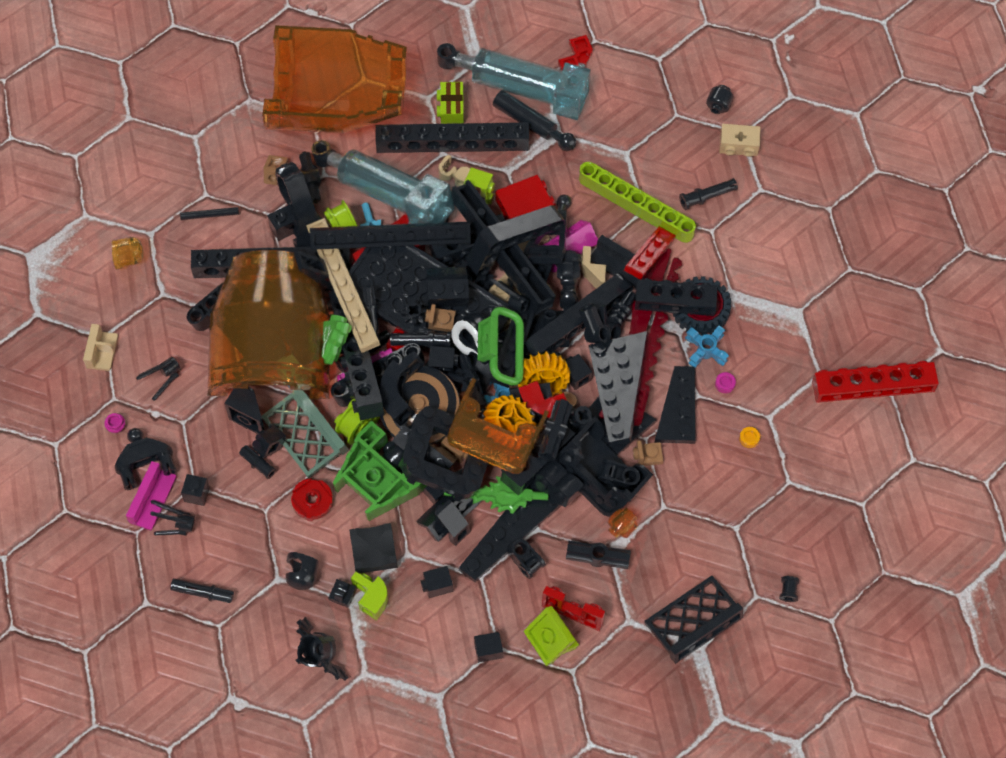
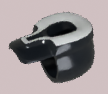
[451,313,489,365]

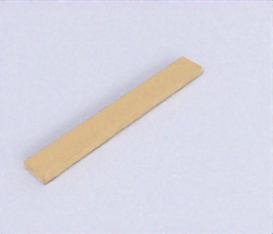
[307,218,380,353]

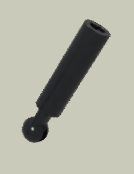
[492,90,576,151]

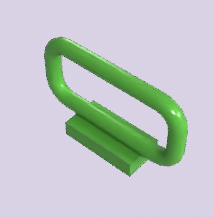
[477,307,524,386]

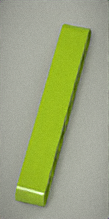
[579,162,696,243]

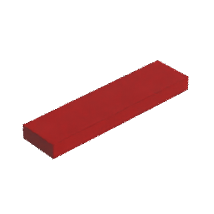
[624,226,676,280]

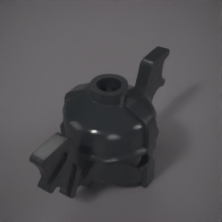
[296,617,348,681]

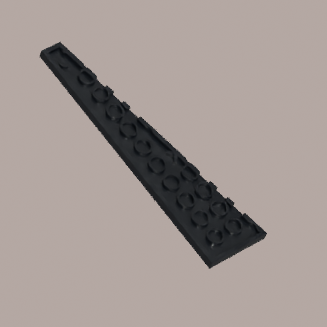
[458,396,656,582]

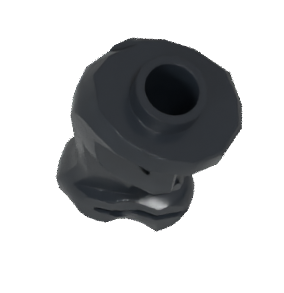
[555,250,583,311]

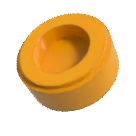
[739,427,760,448]

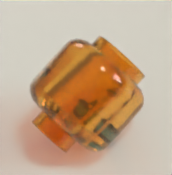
[607,507,638,538]

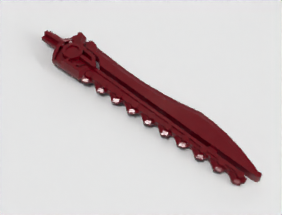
[599,248,682,426]

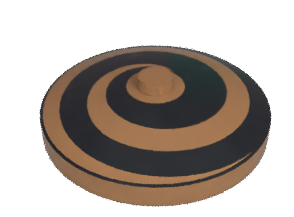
[380,366,461,445]

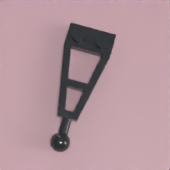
[523,194,572,265]

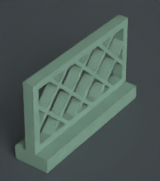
[261,384,349,478]

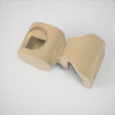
[439,155,470,187]

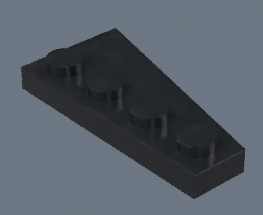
[654,366,696,444]

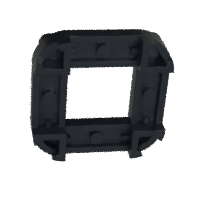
[399,406,492,502]

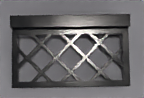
[644,576,743,664]

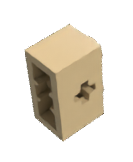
[719,124,760,157]

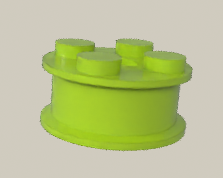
[324,200,357,227]
[334,399,380,445]

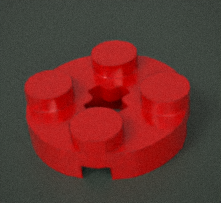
[291,479,333,521]

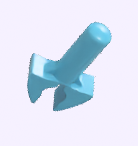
[360,203,381,226]

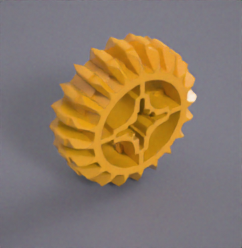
[518,351,570,396]
[482,395,536,450]

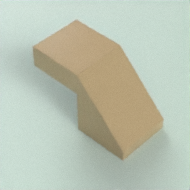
[580,246,606,288]

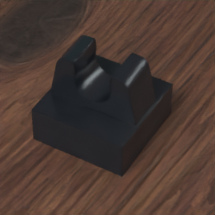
[328,579,356,608]

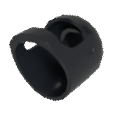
[285,552,319,590]

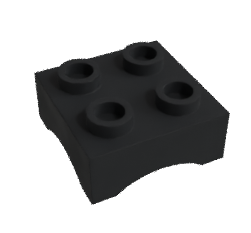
[349,523,398,574]

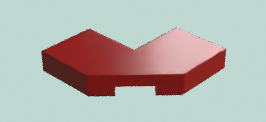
[558,35,593,78]
[518,380,567,418]

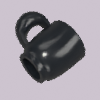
[382,441,403,471]

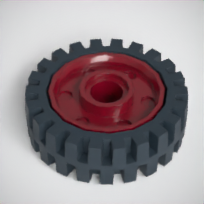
[672,276,731,336]

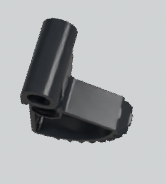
[275,162,331,247]

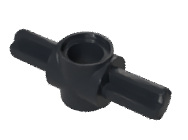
[299,151,321,204]

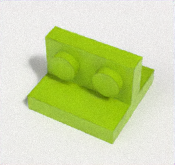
[523,606,579,666]

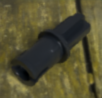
[239,445,276,479]

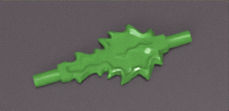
[444,476,548,514]

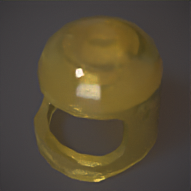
[112,237,144,270]

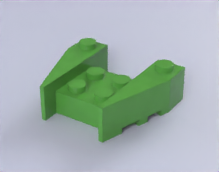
[333,420,427,521]

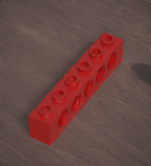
[812,361,939,403]

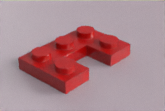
[541,586,605,632]

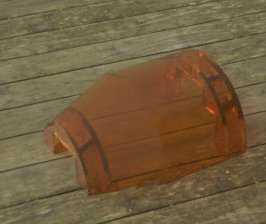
[262,25,407,134]
[207,250,330,399]

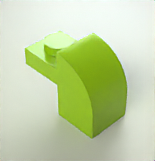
[351,572,388,621]

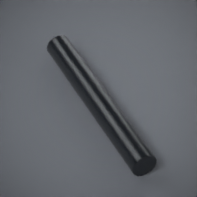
[180,207,239,220]

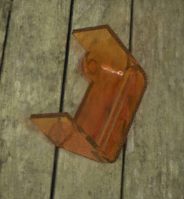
[447,378,549,474]

